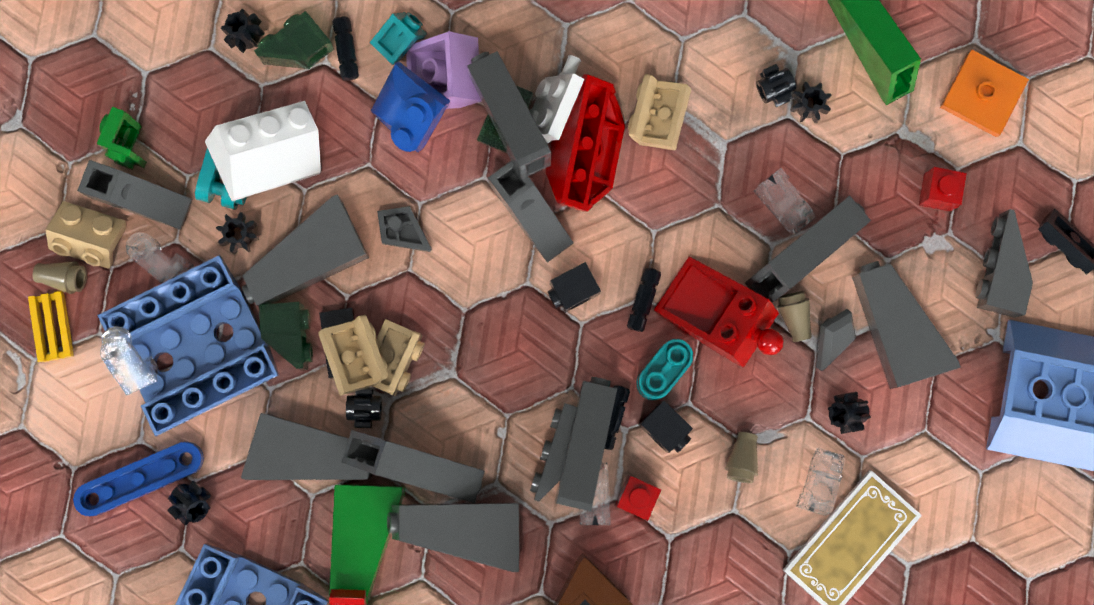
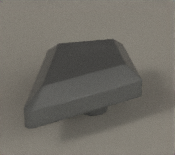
[377,206,432,252]
[816,309,856,371]

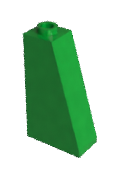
[828,0,921,105]
[329,484,405,605]

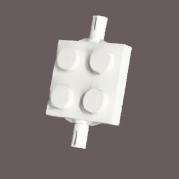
[529,55,584,144]

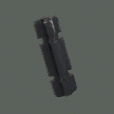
[332,16,359,81]
[627,268,661,332]
[605,385,630,450]

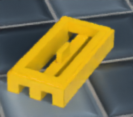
[28,291,74,363]

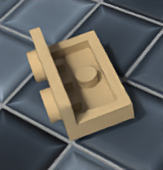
[628,74,691,150]
[45,201,126,269]
[318,315,388,396]
[373,319,425,396]

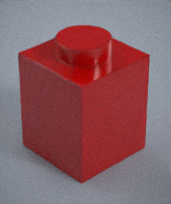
[919,167,967,212]
[615,475,661,521]

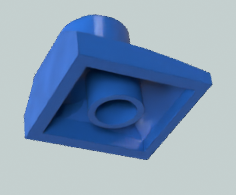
[371,61,450,152]

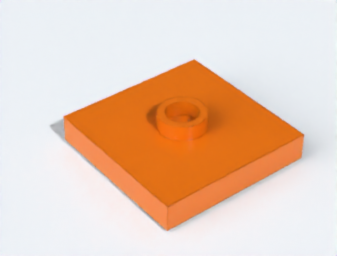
[940,49,1029,137]

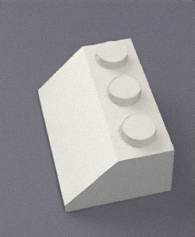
[205,101,321,201]

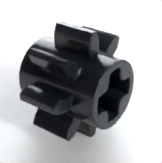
[221,9,265,53]
[756,64,796,107]
[790,82,832,123]
[216,212,259,254]
[346,388,382,428]
[828,392,871,434]
[167,481,211,525]

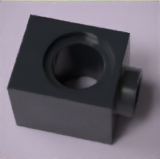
[547,262,601,313]
[639,401,693,453]

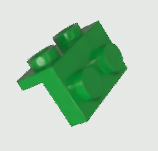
[97,107,147,170]

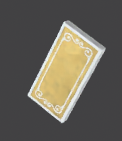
[783,470,922,605]

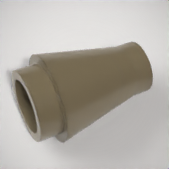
[33,261,87,294]
[777,291,812,342]
[725,432,758,483]

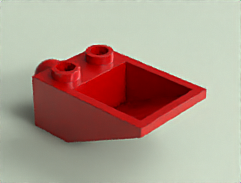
[654,256,784,368]

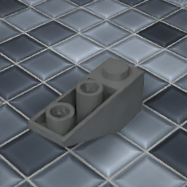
[77,160,193,230]
[488,161,574,263]
[975,209,1033,318]
[530,403,577,501]

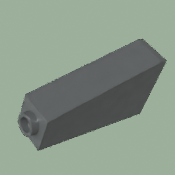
[467,51,551,180]
[242,194,369,309]
[745,196,871,303]
[852,261,961,389]
[555,377,617,512]
[241,413,372,480]
[341,430,485,503]
[387,503,519,572]

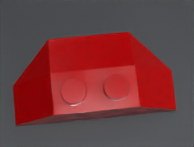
[545,74,625,212]

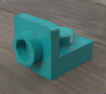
[369,12,427,65]

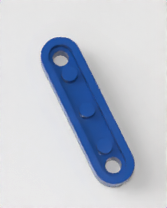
[73,442,204,517]

